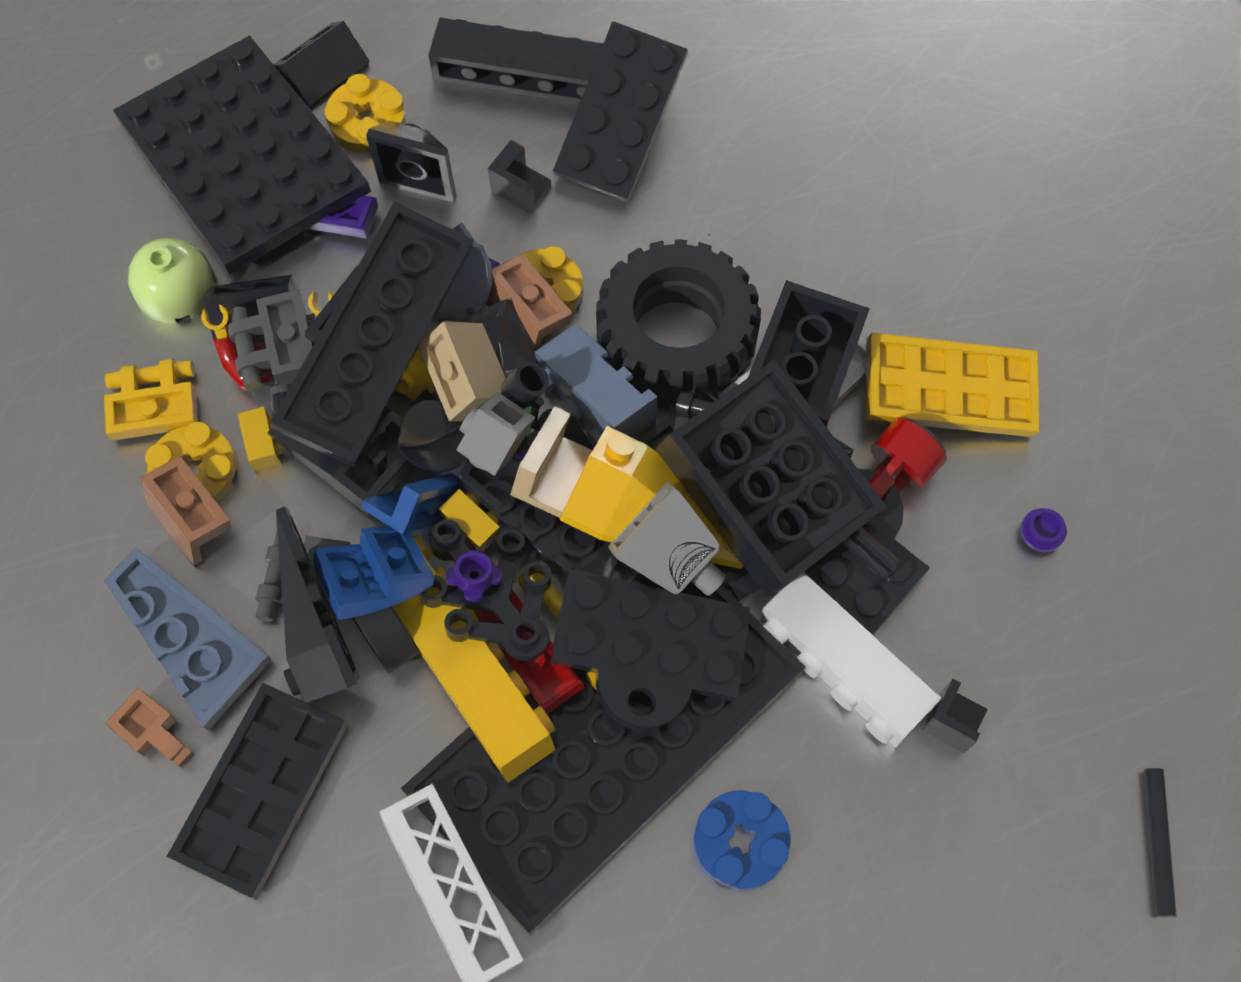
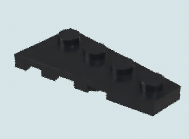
[457,457,620,577]

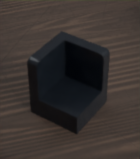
[488,140,552,214]
[922,678,988,753]

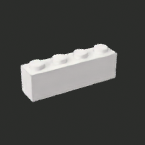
[760,572,941,748]

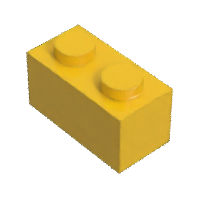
[237,406,283,472]
[439,489,500,552]

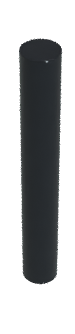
[1144,768,1177,918]

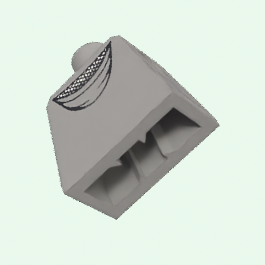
[608,481,725,596]

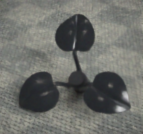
[396,299,594,472]

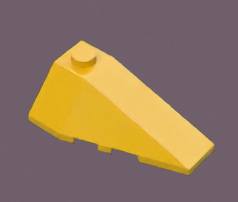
[560,426,743,569]

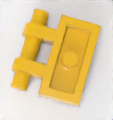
[104,358,198,441]

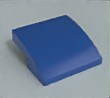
[313,526,434,620]

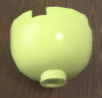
[128,237,216,324]

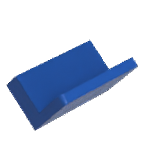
[361,473,463,534]

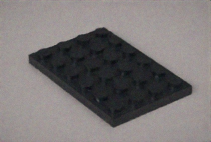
[113,35,371,275]

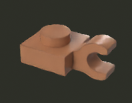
[105,687,193,767]

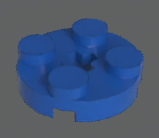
[693,790,791,891]

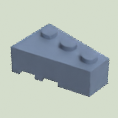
[535,324,657,447]

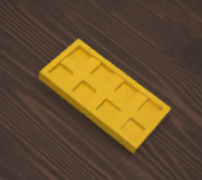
[865,332,1039,437]

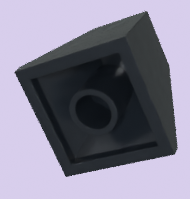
[366,121,457,203]

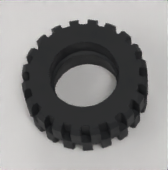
[596,239,761,409]

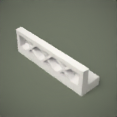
[379,784,524,982]

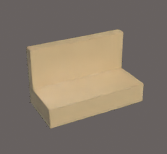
[419,321,506,421]
[510,406,593,518]

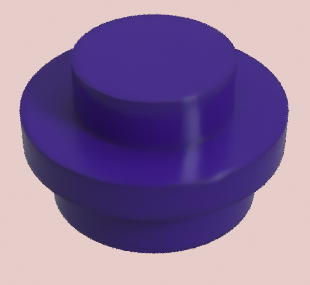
[1020,508,1067,552]

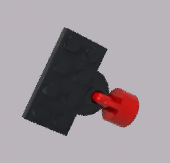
[804,417,947,636]

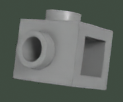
[457,392,535,476]

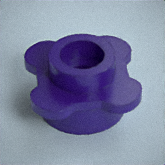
[446,550,503,602]

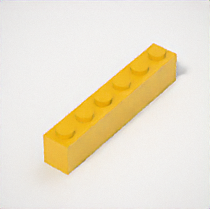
[392,534,556,783]

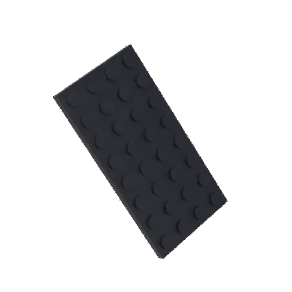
[401,573,806,935]

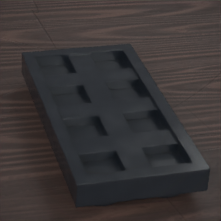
[553,21,688,203]
[166,683,348,900]

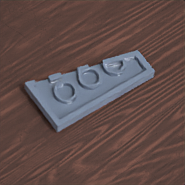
[104,547,272,731]

